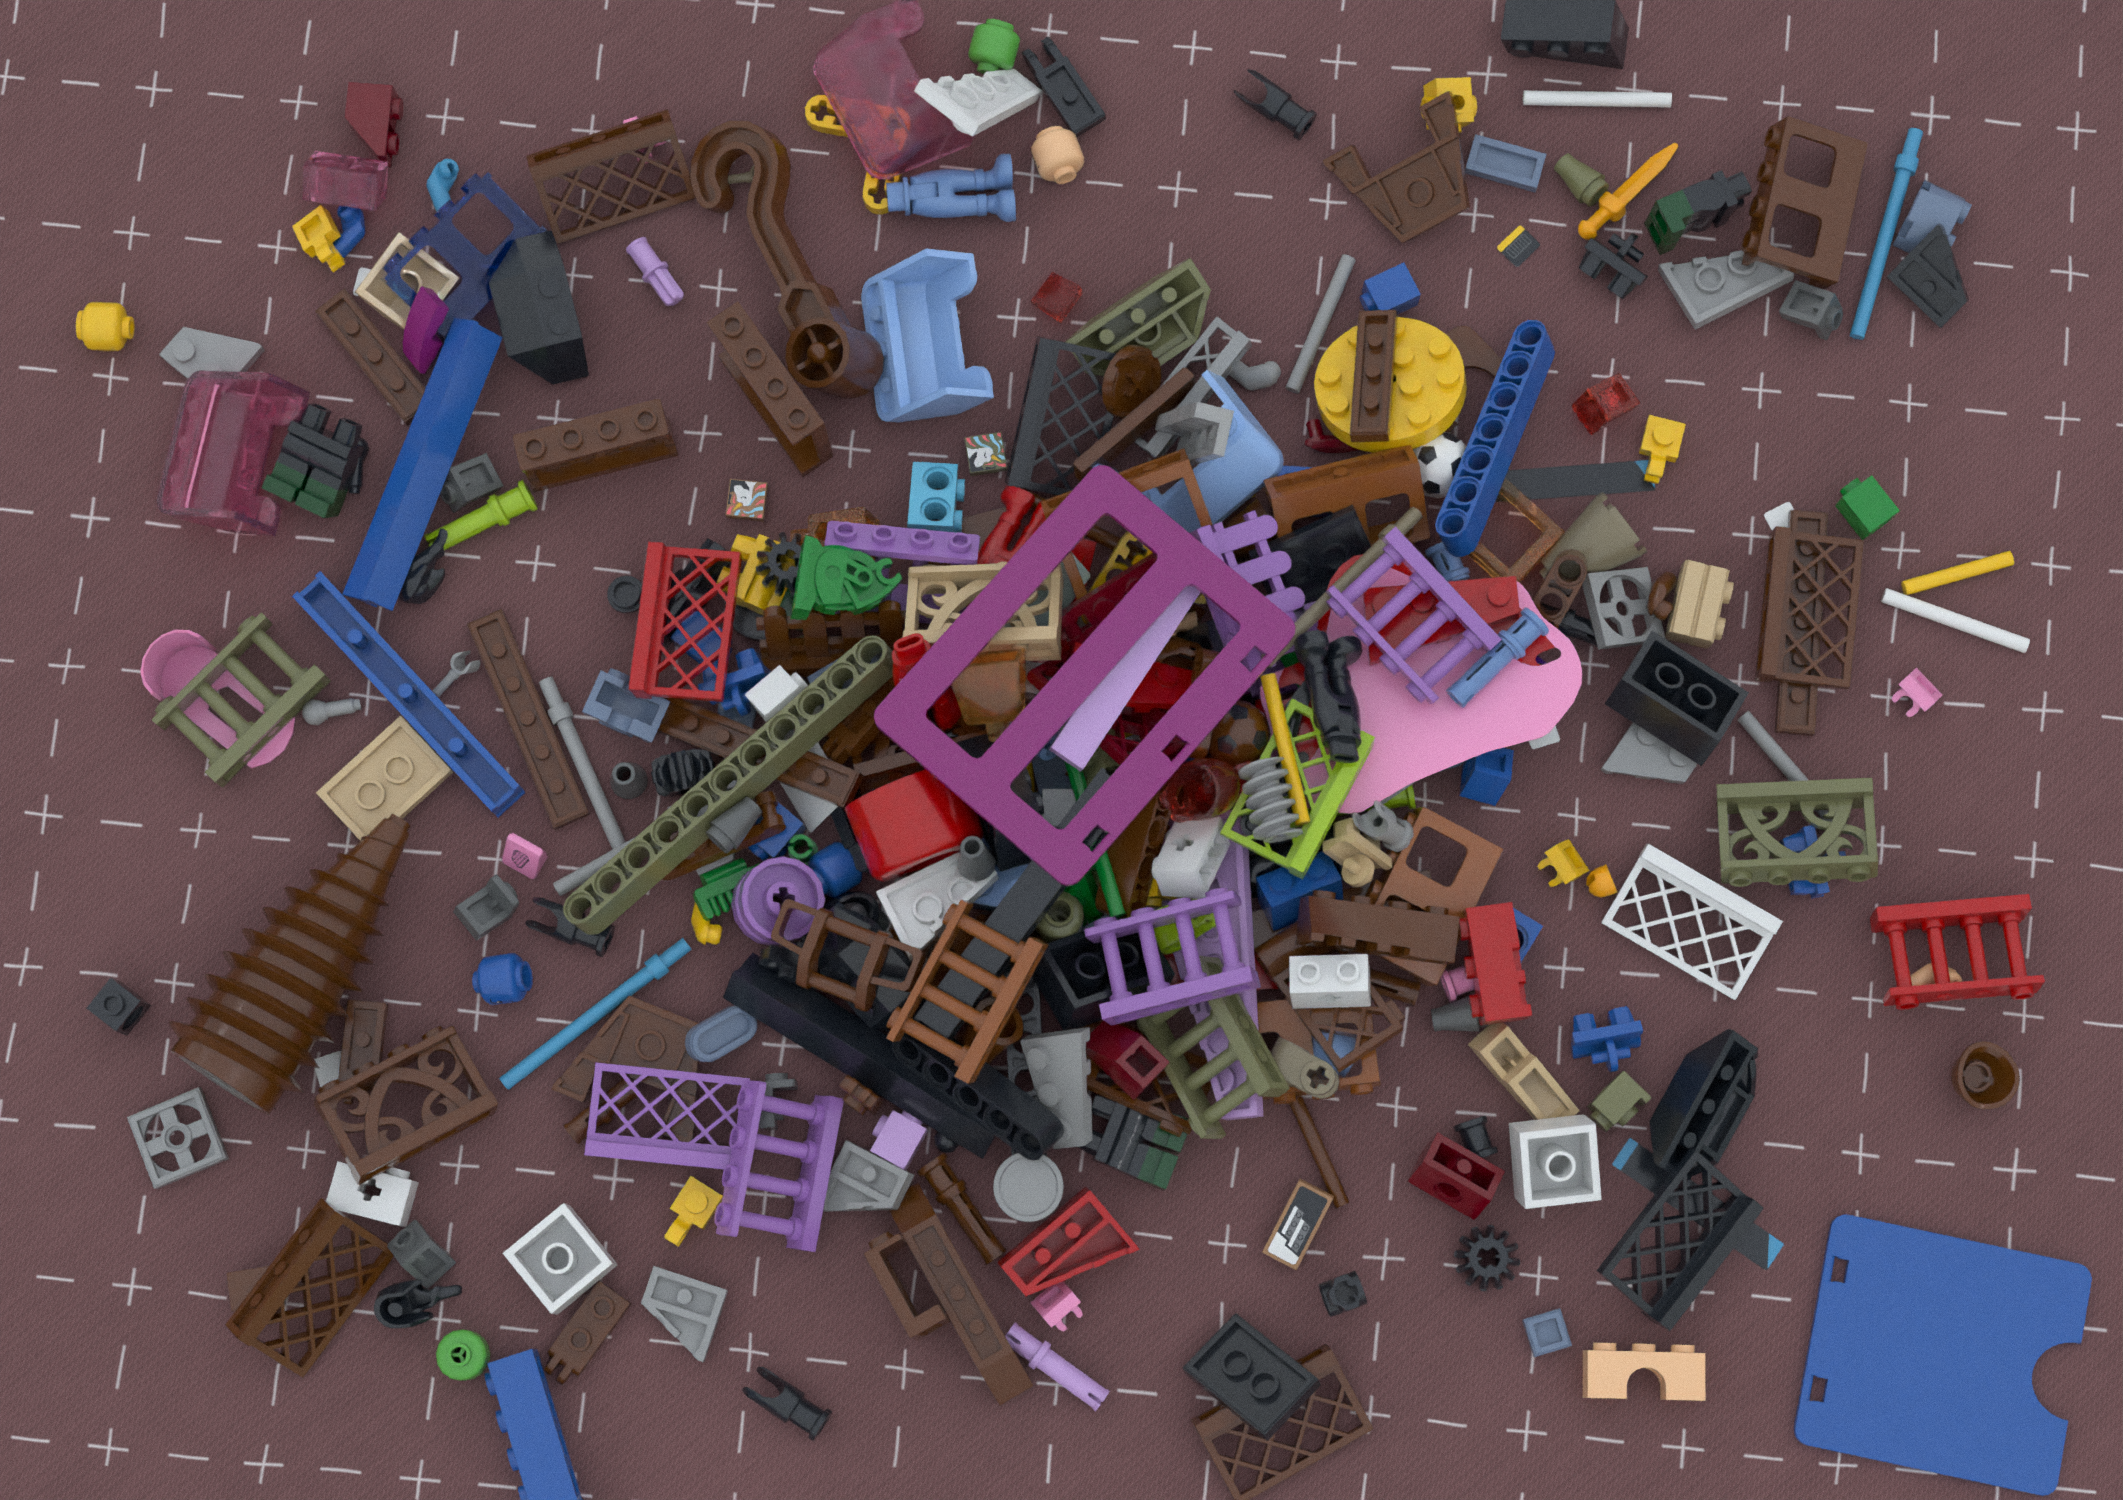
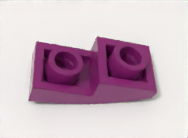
[403,286,449,374]

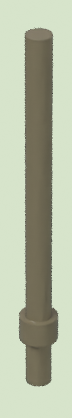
[1260,507,1423,668]

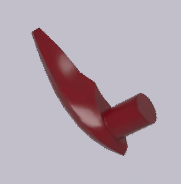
[1304,419,1359,453]

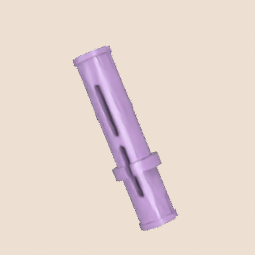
[1005,1322,1110,1411]

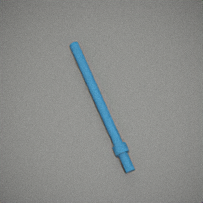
[1850,128,1923,340]
[499,938,692,1090]

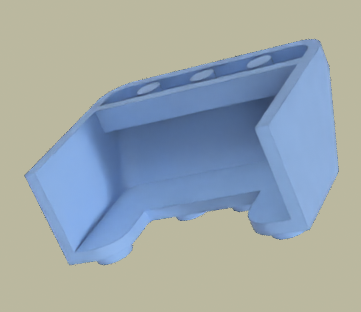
[861,249,994,422]

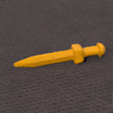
[1578,143,1678,240]

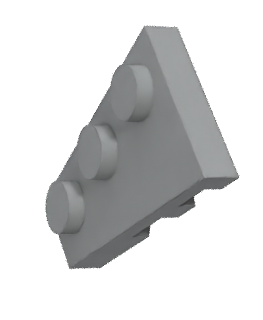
[1020,1027,1093,1149]

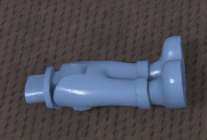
[886,154,1016,222]

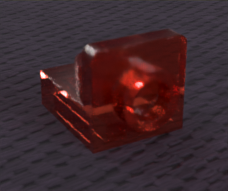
[1572,373,1640,435]

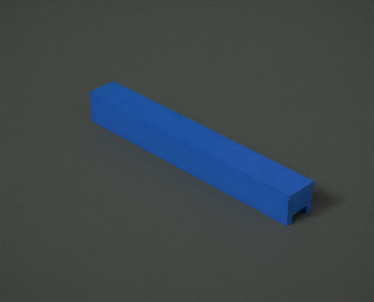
[342,318,503,611]
[292,571,526,818]

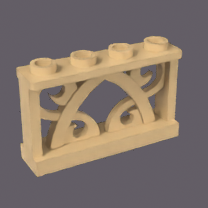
[903,562,1064,663]

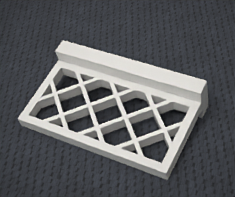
[1601,844,1783,1000]

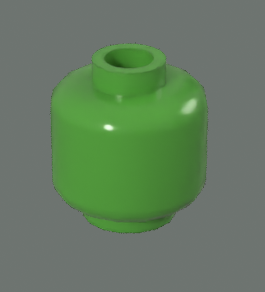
[968,19,1020,74]
[436,1329,490,1381]

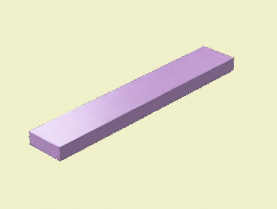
[1048,586,1200,772]

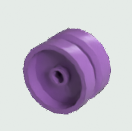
[731,857,825,946]

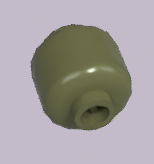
[1035,892,1084,943]

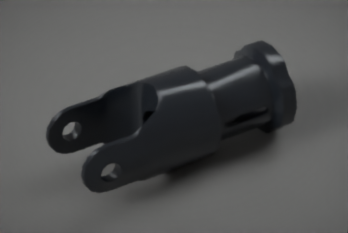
[1233,69,1317,141]
[525,897,615,957]
[742,1367,833,1441]

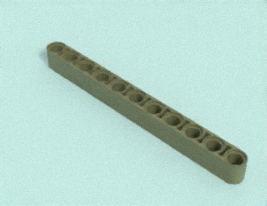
[563,635,893,935]

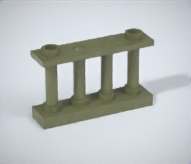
[151,613,331,788]
[1136,956,1290,1139]

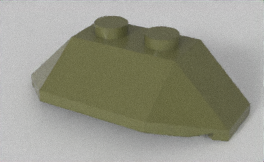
[1065,258,1211,376]

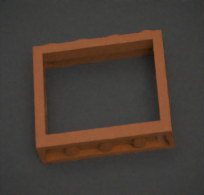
[1041,448,1213,624]

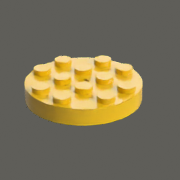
[1314,317,1467,453]

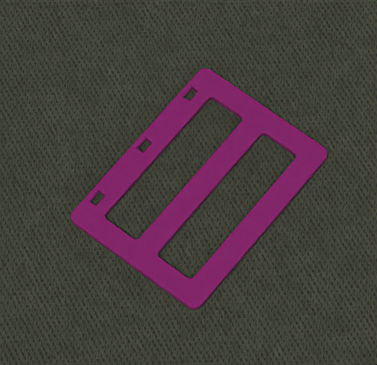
[874,465,1295,886]

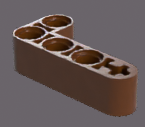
[1095,774,1195,919]

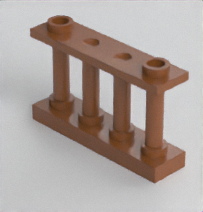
[886,900,1048,1084]

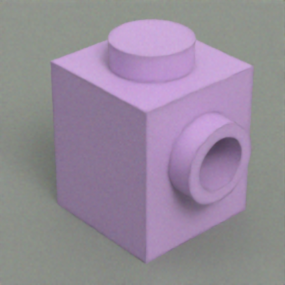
[870,1110,928,1170]

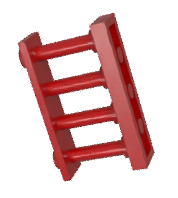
[1870,894,2045,1010]

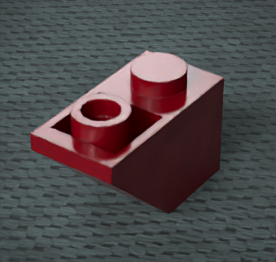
[345,82,403,167]
[1086,1021,1170,1100]

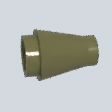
[1554,153,1609,207]

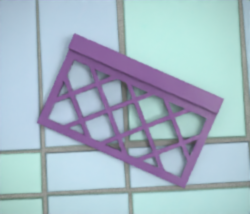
[584,1062,750,1169]

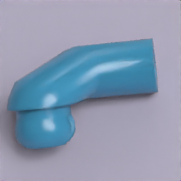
[426,159,459,216]

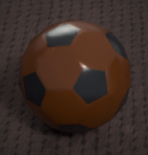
[1207,701,1271,769]

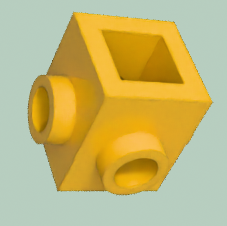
[1421,77,1477,133]

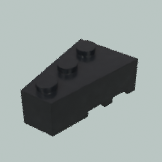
[1501,0,1629,69]

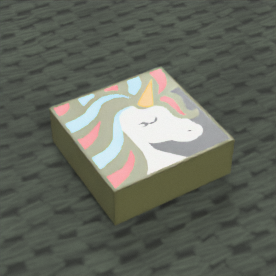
[964,432,1007,476]

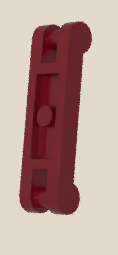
[1061,553,1157,650]

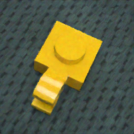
[292,205,345,272]
[1639,415,1686,484]
[664,1176,723,1247]

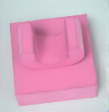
[1892,667,1942,717]
[1030,1281,1083,1332]

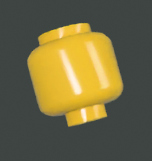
[76,302,135,351]

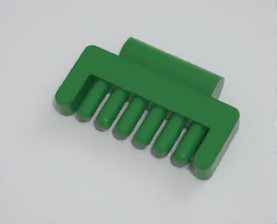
[693,858,760,921]

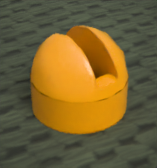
[1586,864,1617,898]

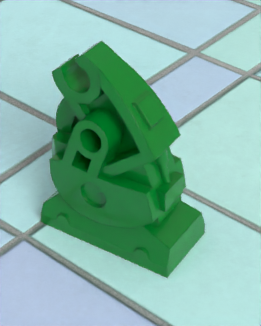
[790,535,902,620]

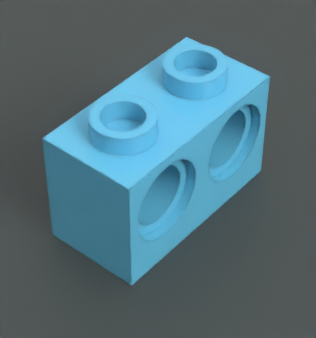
[907,462,965,533]

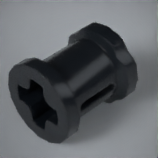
[1453,1116,1498,1158]

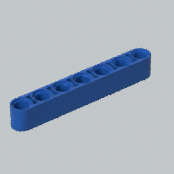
[1435,320,1555,557]

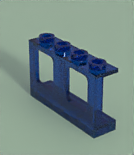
[381,172,548,342]

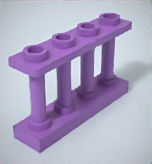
[825,521,980,624]
[1326,526,1502,704]
[1084,888,1261,1026]
[714,1081,844,1252]

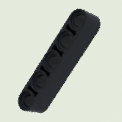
[892,1020,1064,1161]

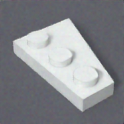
[876,851,999,962]

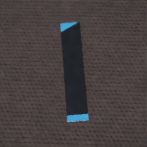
[1495,460,1655,502]
[1612,1138,1784,1270]

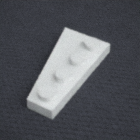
[914,69,1042,137]

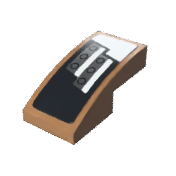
[1262,1178,1334,1270]

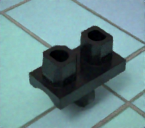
[1579,232,1648,299]

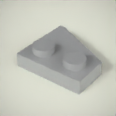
[823,1140,914,1212]

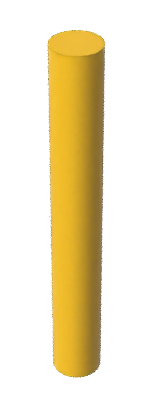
[1901,551,2014,595]

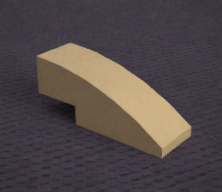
[1468,1023,1580,1120]

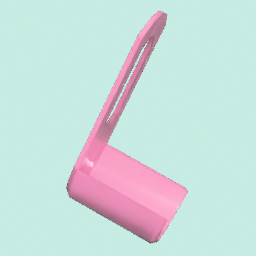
[140,630,295,768]

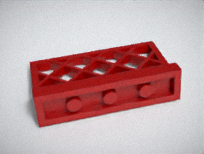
[628,542,742,702]

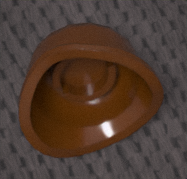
[1951,1041,2020,1109]

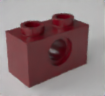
[1407,1132,1505,1220]

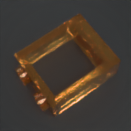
[1456,478,1565,583]

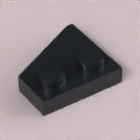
[1887,223,1969,328]

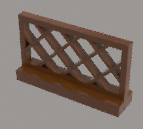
[526,109,696,244]
[1755,526,1864,689]
[225,1198,394,1378]
[1191,1344,1374,1500]

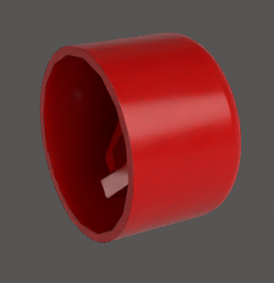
[844,769,984,882]

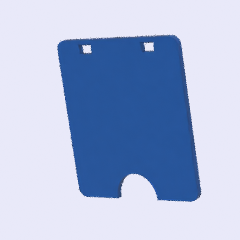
[1794,1214,2092,1496]

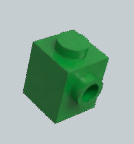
[1835,475,1900,540]

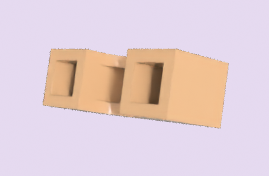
[1583,1343,1706,1401]

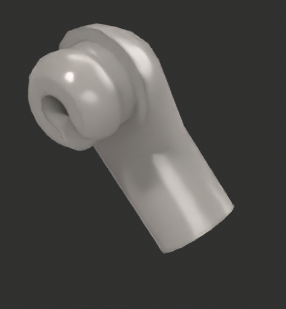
[1229,361,1281,391]

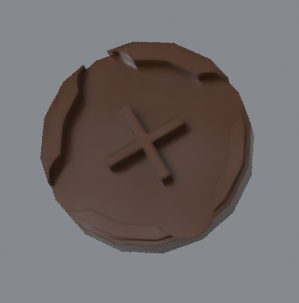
[1102,345,1161,420]

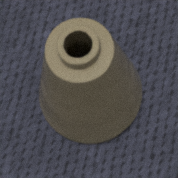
[1539,491,1648,578]

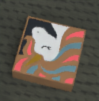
[726,479,768,522]

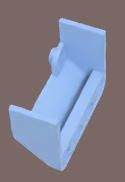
[1092,370,1284,533]

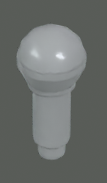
[302,698,361,726]

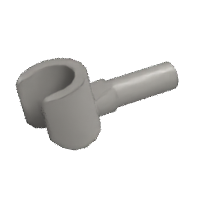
[432,651,481,697]

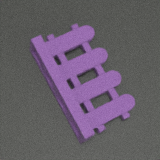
[1190,510,1318,672]

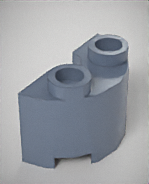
[1893,180,1972,253]
[582,668,670,743]

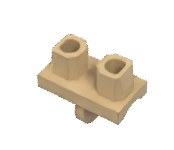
[1323,818,1392,887]

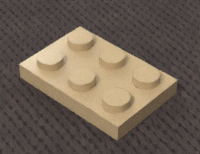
[316,716,453,841]

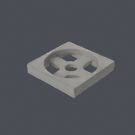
[1582,567,1666,650]
[127,1087,229,1189]

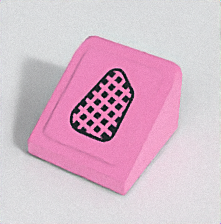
[502,833,548,879]

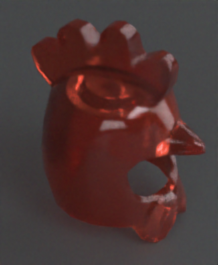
[1159,757,1251,823]

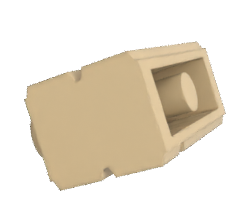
[1665,560,1734,649]

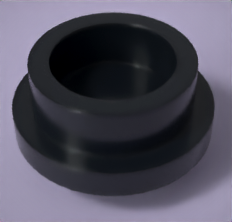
[607,576,642,614]

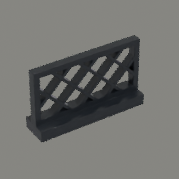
[1005,336,1116,495]
[1596,1148,1764,1331]

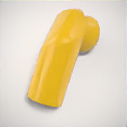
[691,902,722,945]

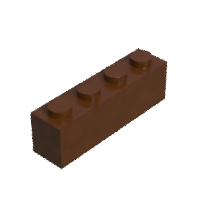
[1295,890,1460,965]

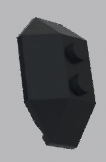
[489,230,589,385]
[818,902,927,1032]
[1649,1029,1758,1181]

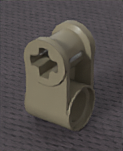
[1271,1037,1339,1099]

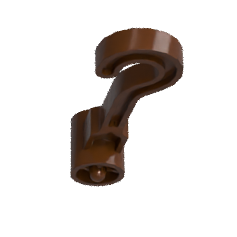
[690,121,884,398]

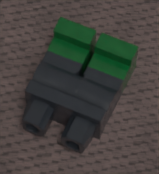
[1644,170,1752,255]
[261,403,364,518]
[1078,1094,1188,1191]

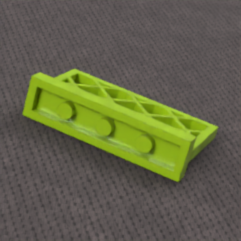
[1220,699,1375,880]

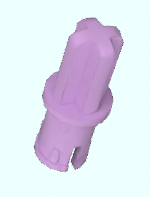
[626,237,684,307]

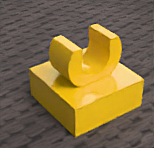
[1537,839,1590,887]

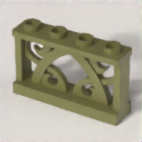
[1716,778,1878,887]

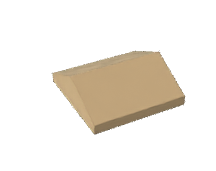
[355,233,459,330]

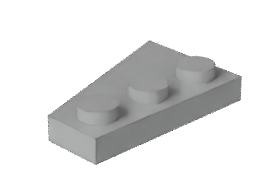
[1658,245,1794,330]

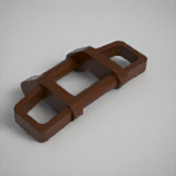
[771,899,926,1012]

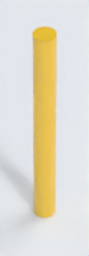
[1260,673,1311,826]

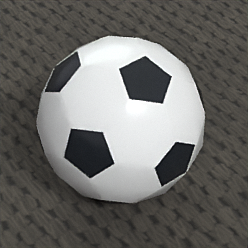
[1413,432,1466,498]

